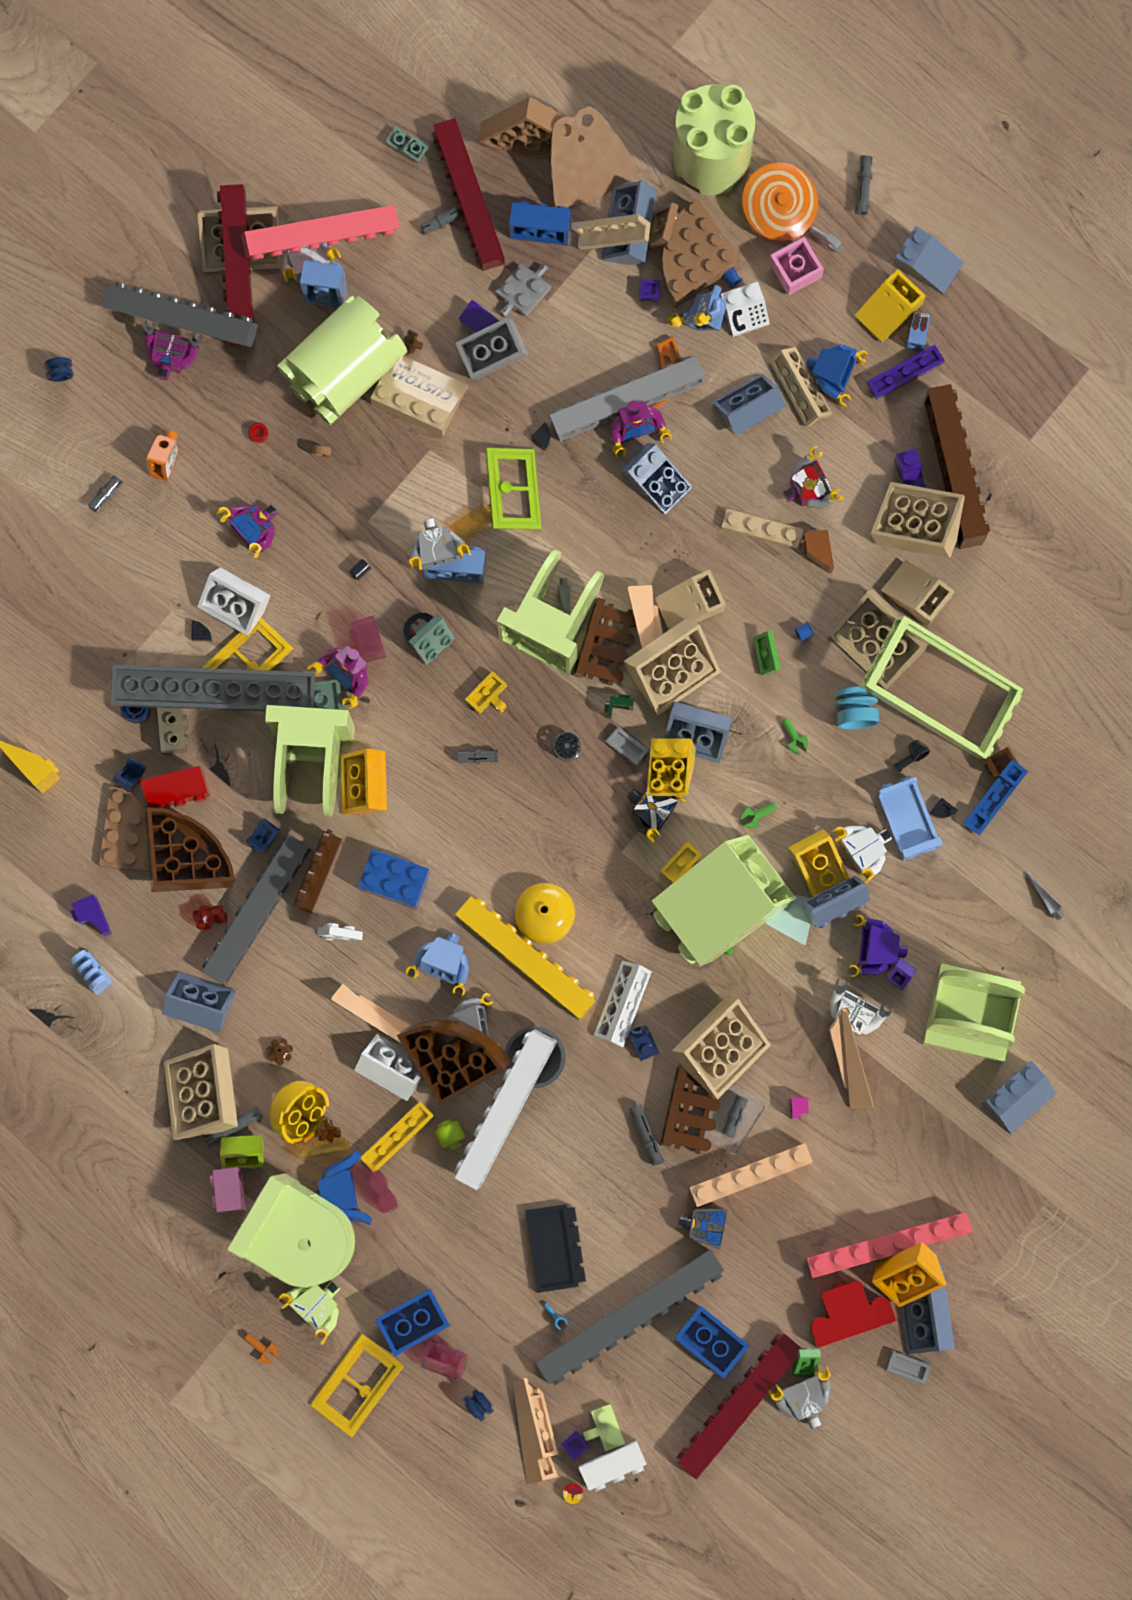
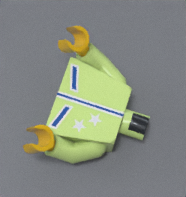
[276,1280,340,1345]

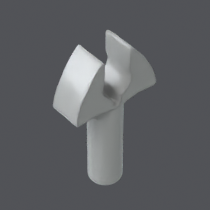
[810,227,842,252]

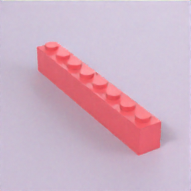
[241,205,399,260]
[805,1212,972,1279]

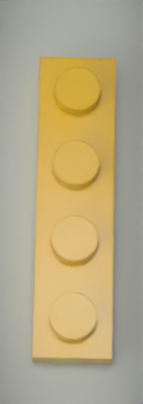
[360,1102,434,1173]

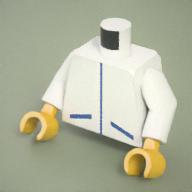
[831,826,892,884]

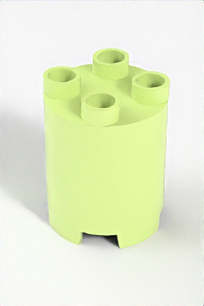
[673,84,755,196]
[277,296,407,425]

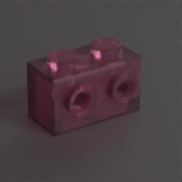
[349,615,386,663]
[421,1341,468,1382]

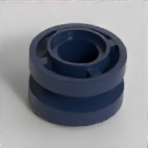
[44,357,74,382]
[120,706,151,724]
[463,1388,494,1422]

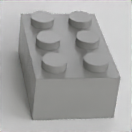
[455,317,529,380]

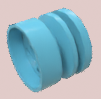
[835,686,880,729]

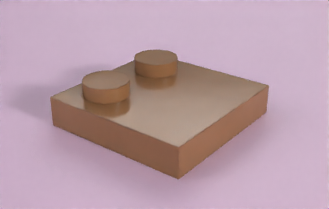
[647,202,679,250]

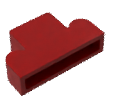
[810,1280,897,1348]

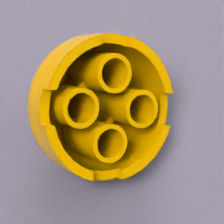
[514,883,575,945]
[269,1081,329,1144]

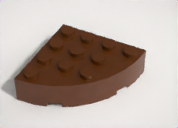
[145,808,235,892]
[397,1019,512,1105]

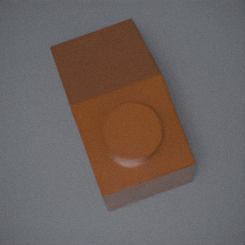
[800,529,834,573]

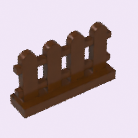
[573,597,637,686]
[292,829,342,914]
[660,1064,720,1154]

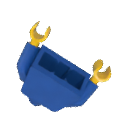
[806,344,868,407]

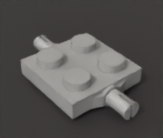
[496,263,551,318]

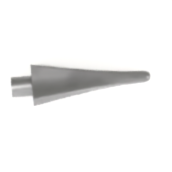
[557,578,571,615]
[1026,873,1064,921]

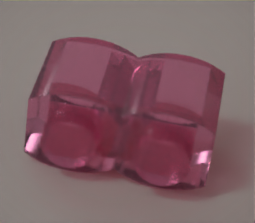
[365,1170,398,1215]

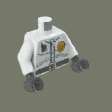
[830,979,893,1036]

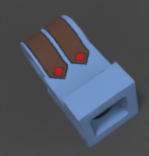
[906,312,930,351]

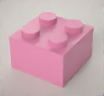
[769,237,824,296]
[210,1167,246,1214]

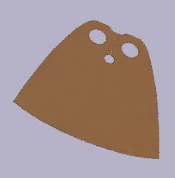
[551,107,639,208]

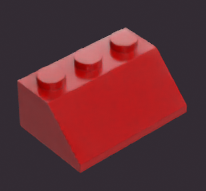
[140,766,210,809]

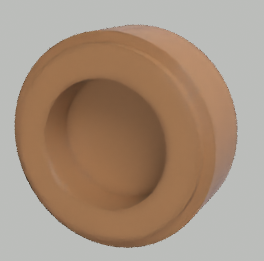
[311,445,332,457]

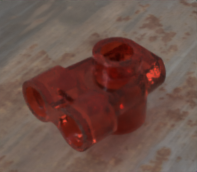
[193,905,228,930]

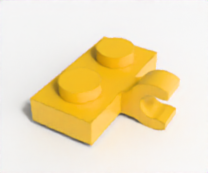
[465,671,507,714]
[660,842,702,883]

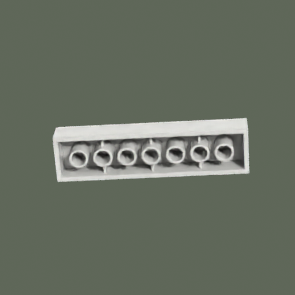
[454,1029,557,1190]

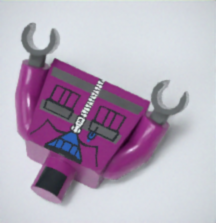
[143,320,203,380]

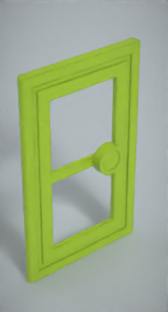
[485,448,541,530]

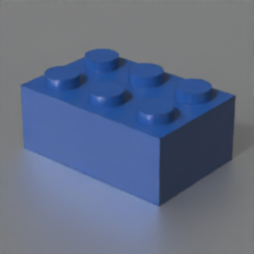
[509,201,571,246]
[358,849,430,910]
[375,1289,451,1356]
[674,1305,750,1379]

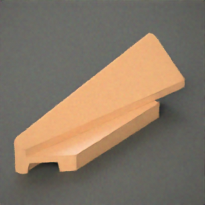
[628,585,663,648]
[331,984,410,1045]
[829,1008,874,1109]
[513,1378,558,1484]

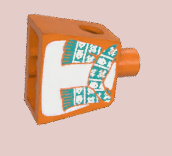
[146,430,178,482]

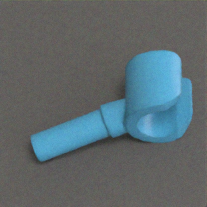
[544,1303,567,1330]

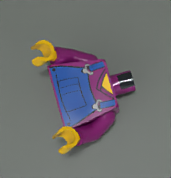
[610,401,672,458]
[216,504,278,558]
[307,646,369,710]

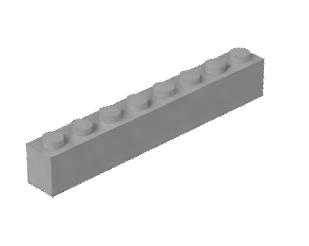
[550,356,706,442]

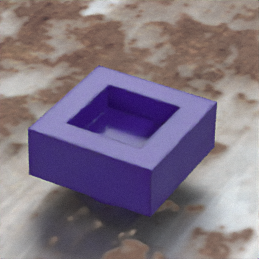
[640,279,660,301]
[561,1430,590,1460]

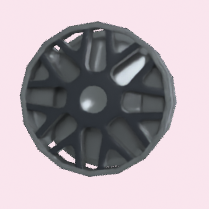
[553,732,581,762]

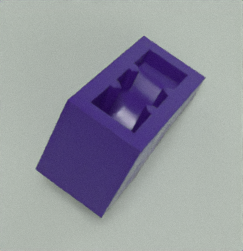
[894,448,926,488]
[71,894,112,937]

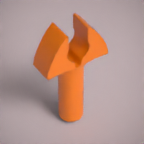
[244,1333,279,1364]

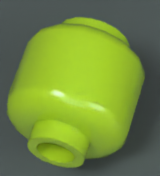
[435,1118,465,1151]

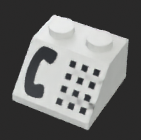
[720,282,770,337]

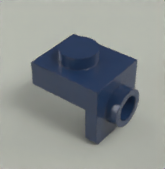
[113,757,146,792]
[246,818,281,853]
[628,1025,659,1061]

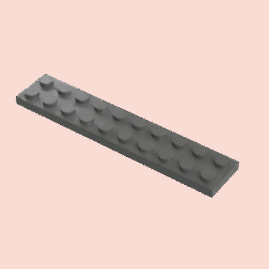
[111,665,315,712]

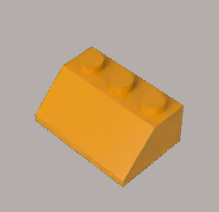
[341,749,387,815]
[872,1242,946,1307]

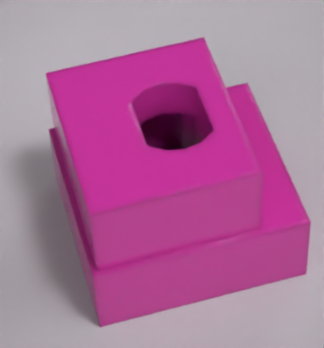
[790,1097,809,1119]

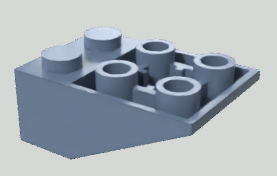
[620,443,692,515]

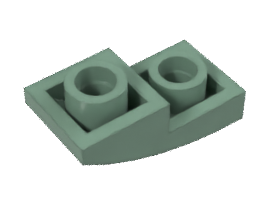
[384,127,429,163]

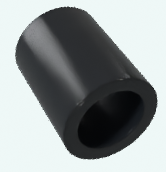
[349,559,371,581]

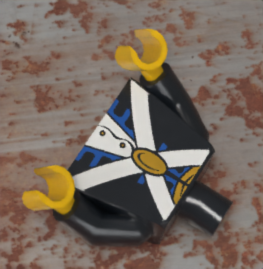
[627,788,689,844]

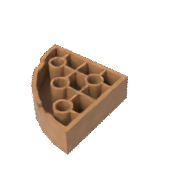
[478,97,584,158]
[662,198,741,308]

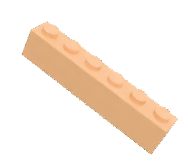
[689,1143,813,1208]

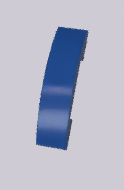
[963,759,1028,836]

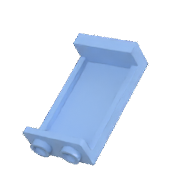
[877,776,943,861]

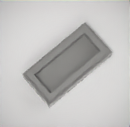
[605,726,649,767]
[885,1351,932,1385]

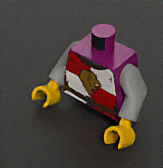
[783,446,844,509]

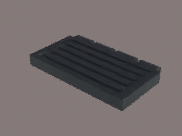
[526,1204,586,1293]

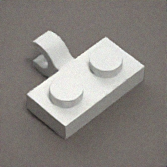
[317,923,363,941]

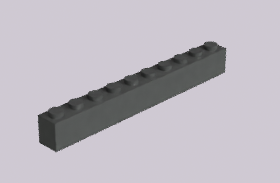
[536,1249,724,1385]

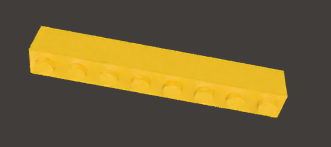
[455,896,596,1021]

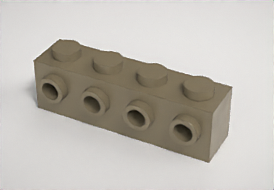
[157,708,190,755]

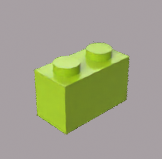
[220,1135,265,1169]

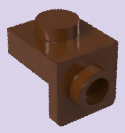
[985,747,1019,777]

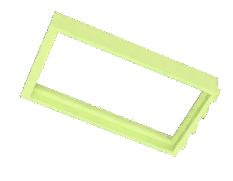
[860,616,1023,759]

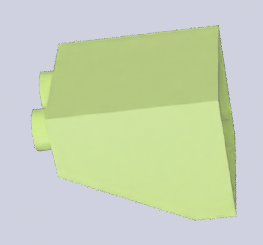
[652,835,797,966]

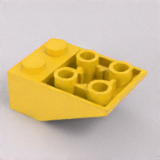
[854,269,926,343]
[647,739,696,796]

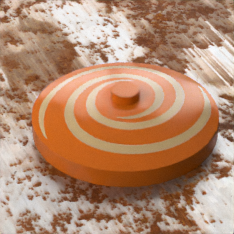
[741,163,818,242]

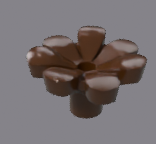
[404,330,423,355]
[266,1038,293,1065]
[314,1119,341,1143]

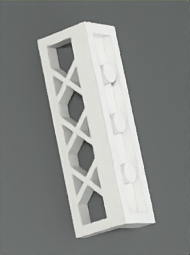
[594,960,652,1047]

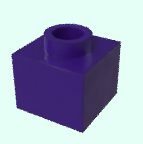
[886,958,917,991]

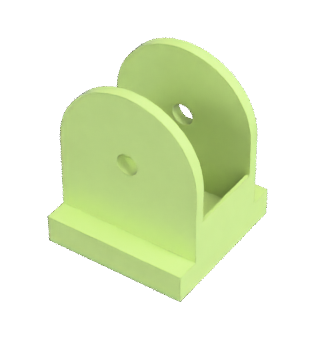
[497,549,604,676]
[265,705,355,817]
[923,963,1025,1063]
[227,1174,355,1287]

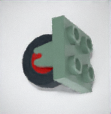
[403,612,455,665]

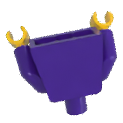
[848,915,908,978]

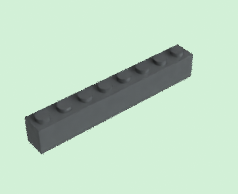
[103,282,258,347]
[202,834,312,986]

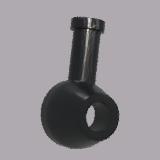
[894,740,931,772]

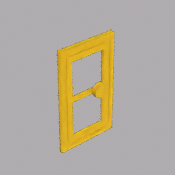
[202,618,293,671]
[310,1334,405,1437]

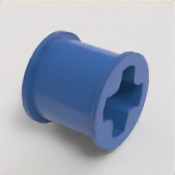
[722,268,742,288]
[794,622,814,642]

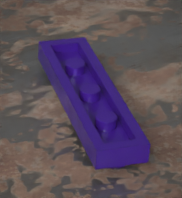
[867,345,945,400]

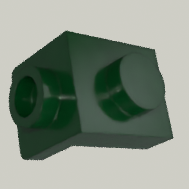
[604,694,634,719]

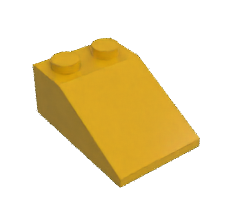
[0,741,60,794]
[788,829,849,897]

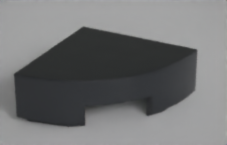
[531,422,551,451]
[192,620,212,641]
[929,798,957,819]

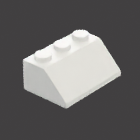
[197,567,271,636]
[354,1032,423,1101]
[579,1440,647,1492]

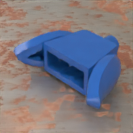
[313,1150,372,1226]

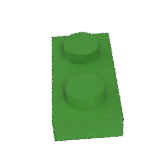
[753,631,781,675]
[792,1348,821,1377]

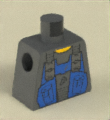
[678,1209,727,1249]

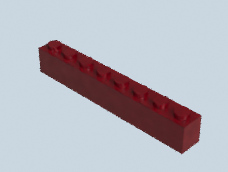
[431,118,505,271]
[217,184,255,346]
[676,1333,803,1480]

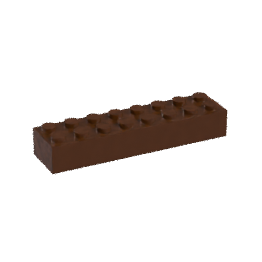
[924,384,990,549]

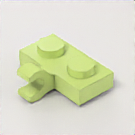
[583,1404,625,1452]

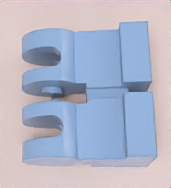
[70,950,113,995]

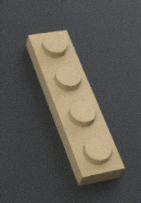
[721,509,803,550]

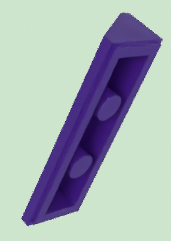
[459,299,500,333]

